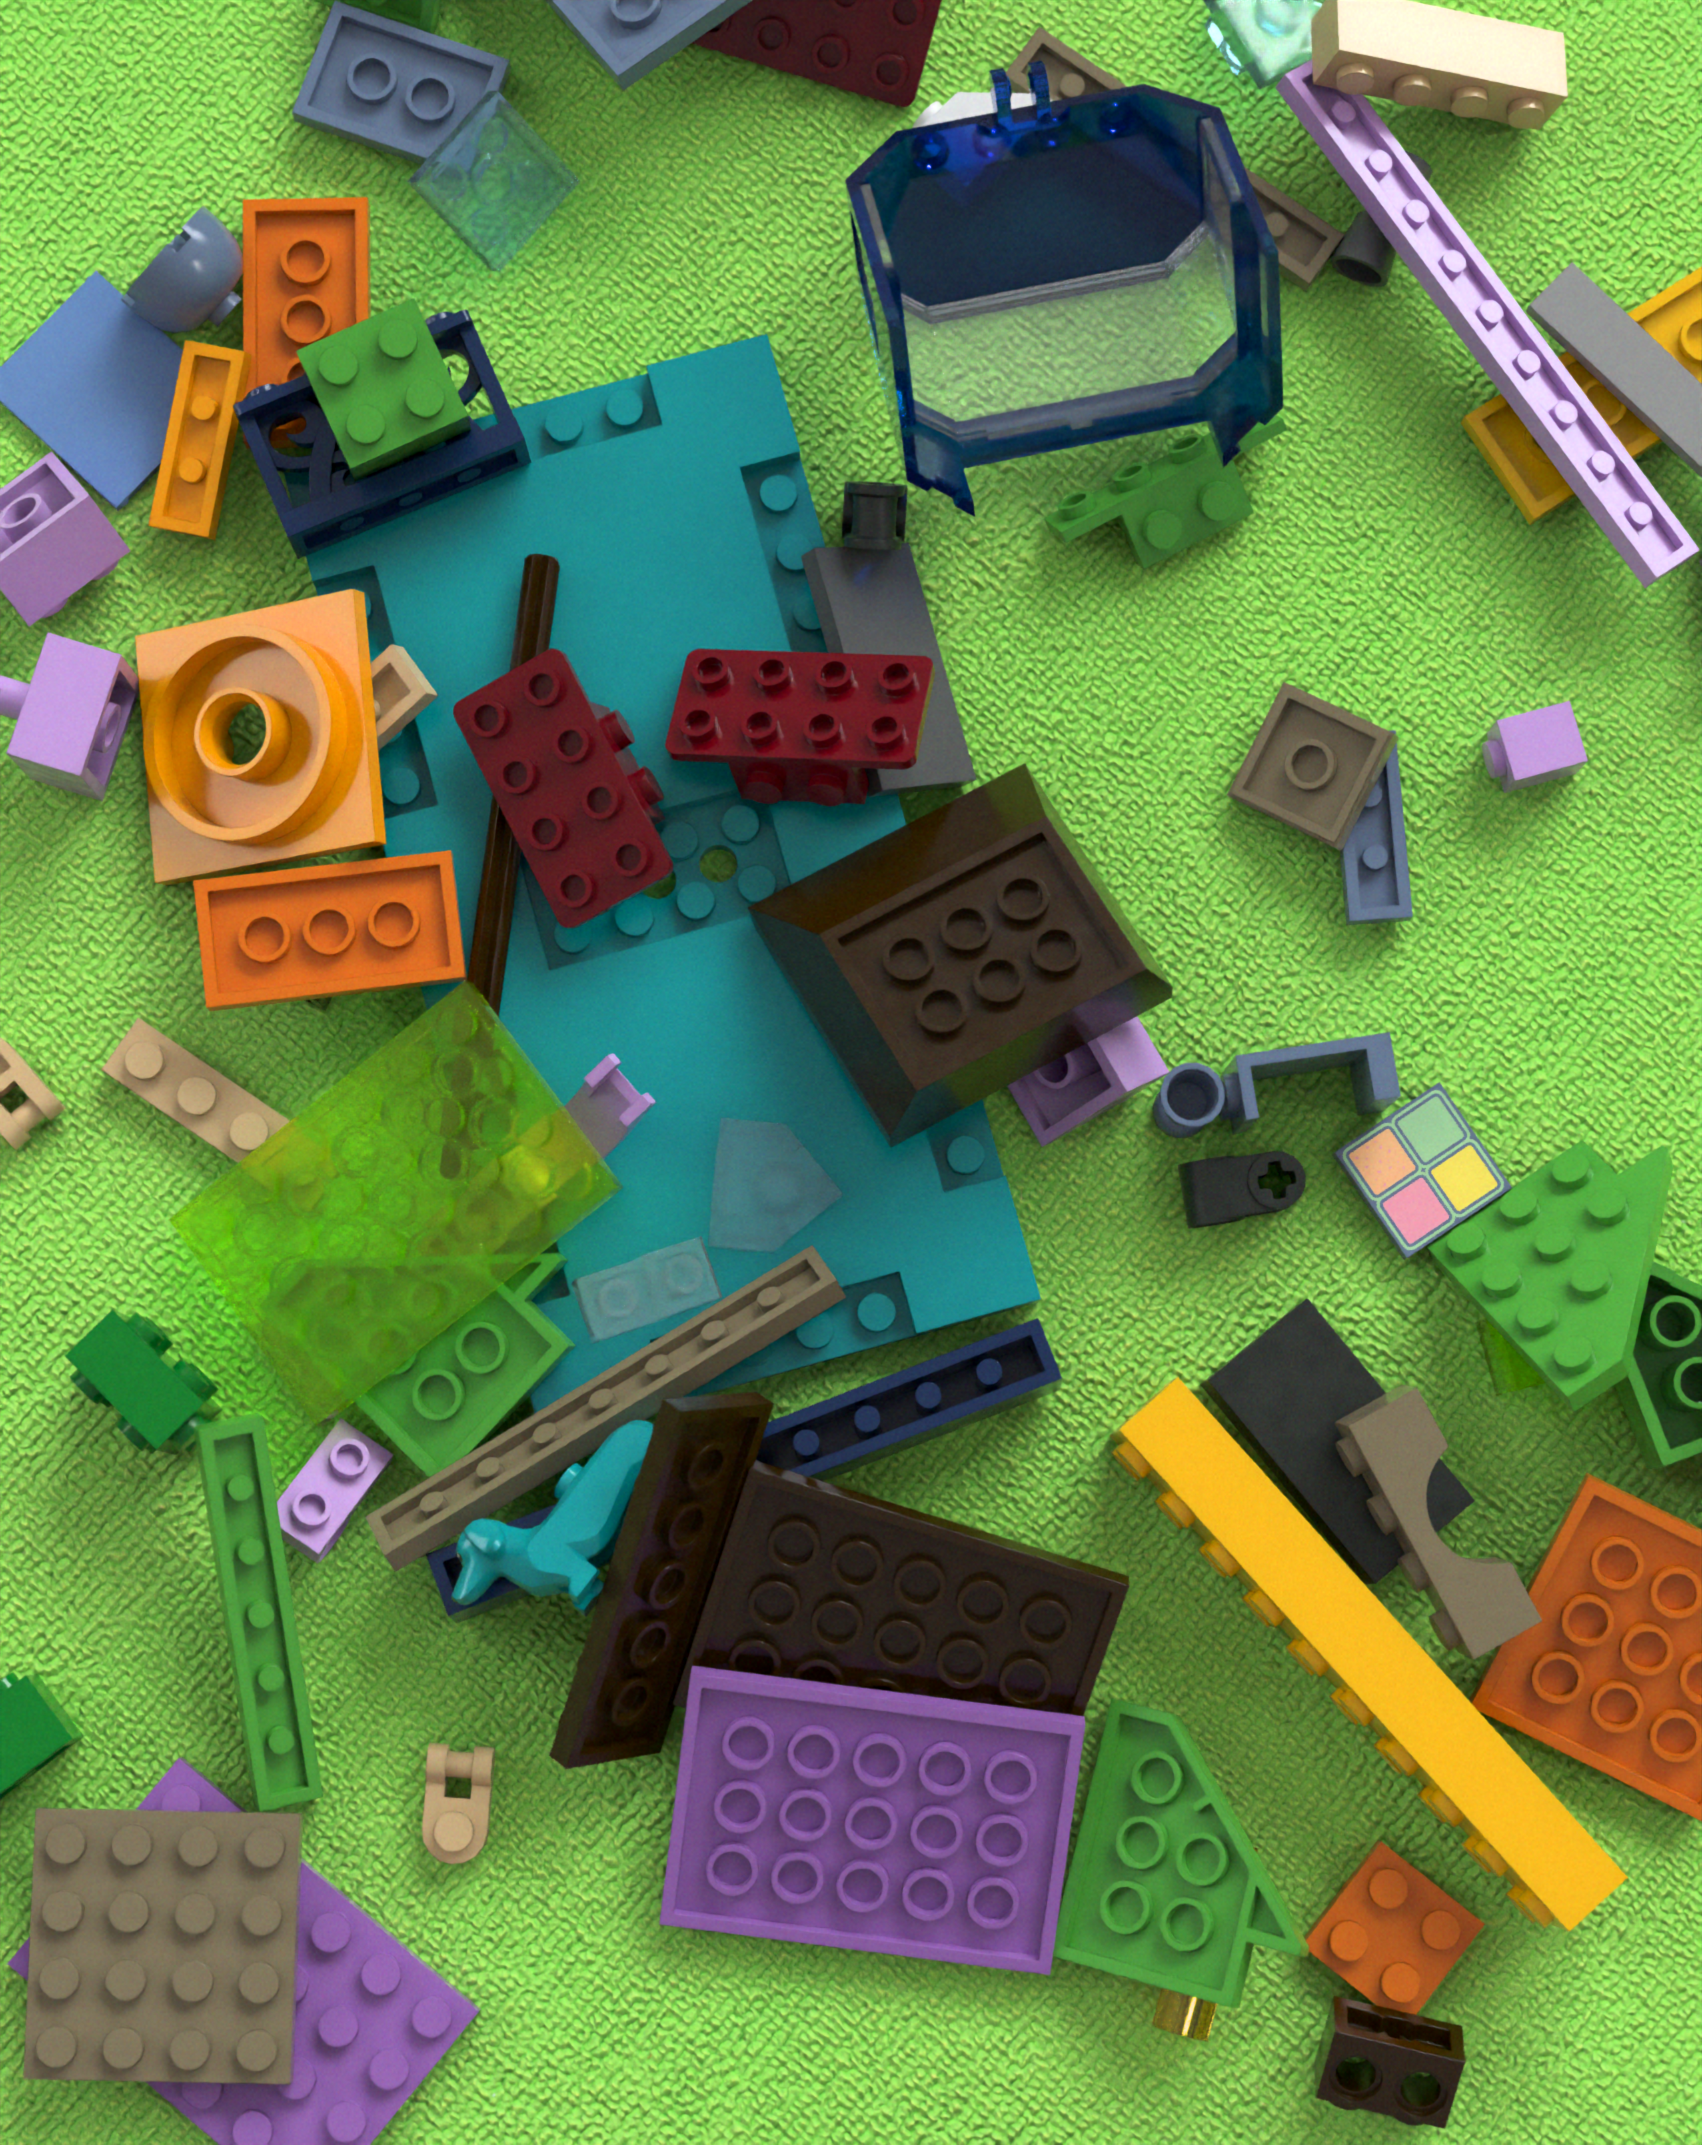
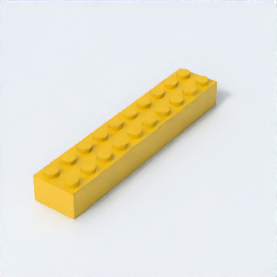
[1110,1377,1628,1932]

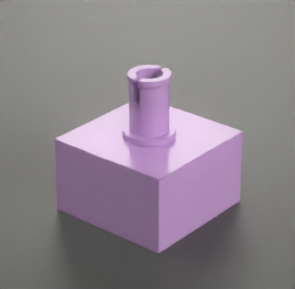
[0,632,139,801]

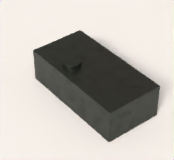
[1200,1298,1475,1584]

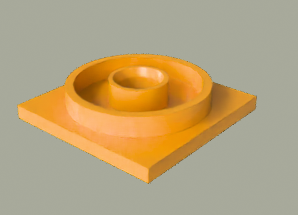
[135,589,386,886]

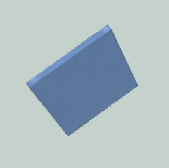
[0,271,183,511]

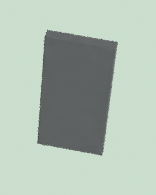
[801,543,977,797]

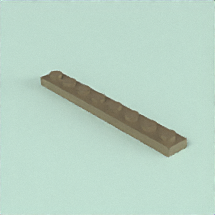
[365,1245,846,1572]

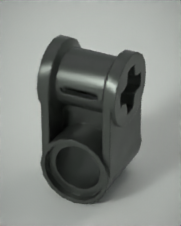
[842,481,907,550]
[1178,1151,1306,1229]

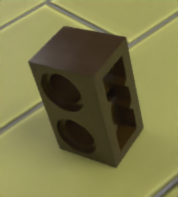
[1315,1996,1465,2129]

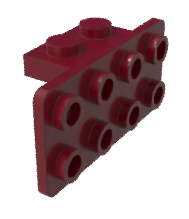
[691,0,942,107]
[453,649,673,929]
[665,649,935,806]

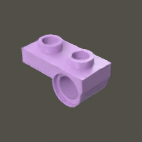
[277,1418,394,1564]

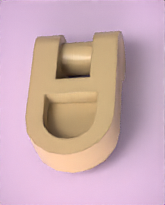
[0,1038,65,1150]
[422,1743,495,1864]

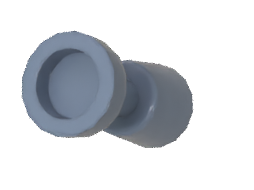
[1153,1063,1225,1138]

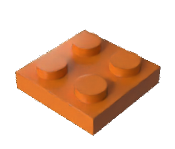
[1304,1840,1485,2015]

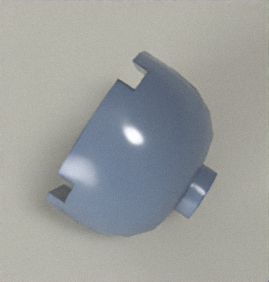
[121,205,243,333]

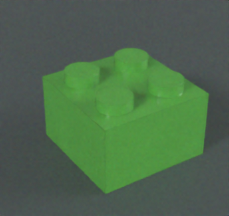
[296,298,471,481]

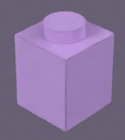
[1482,701,1588,793]

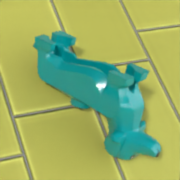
[451,1420,653,1617]

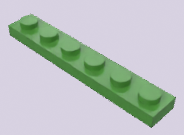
[193,1413,323,1812]

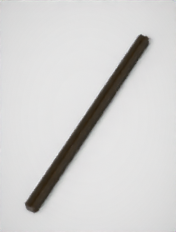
[441,554,560,1182]

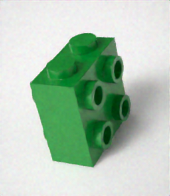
[65,1309,222,1455]

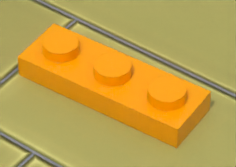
[148,340,252,540]

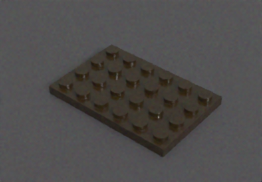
[673,1460,1129,1716]

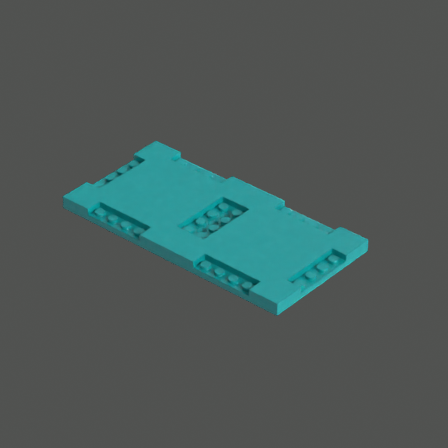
[283,334,1041,1413]

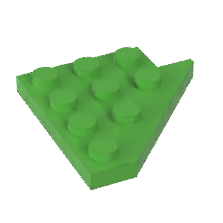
[1426,1140,1674,1412]
[261,1253,576,1478]
[1053,1698,1310,2008]

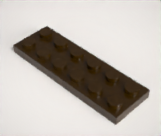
[549,1392,774,1769]

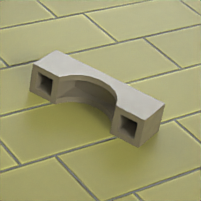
[1334,1385,1542,1660]

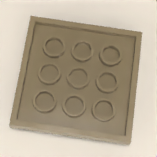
[23,1808,303,2084]

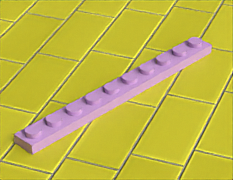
[1275,60,1700,588]

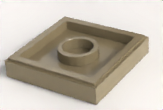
[1227,682,1399,851]

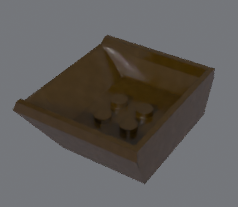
[748,763,1173,1148]

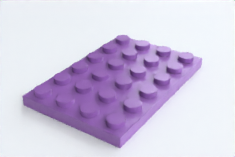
[659,1666,1085,1975]
[7,1757,481,2145]

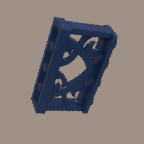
[233,310,531,559]

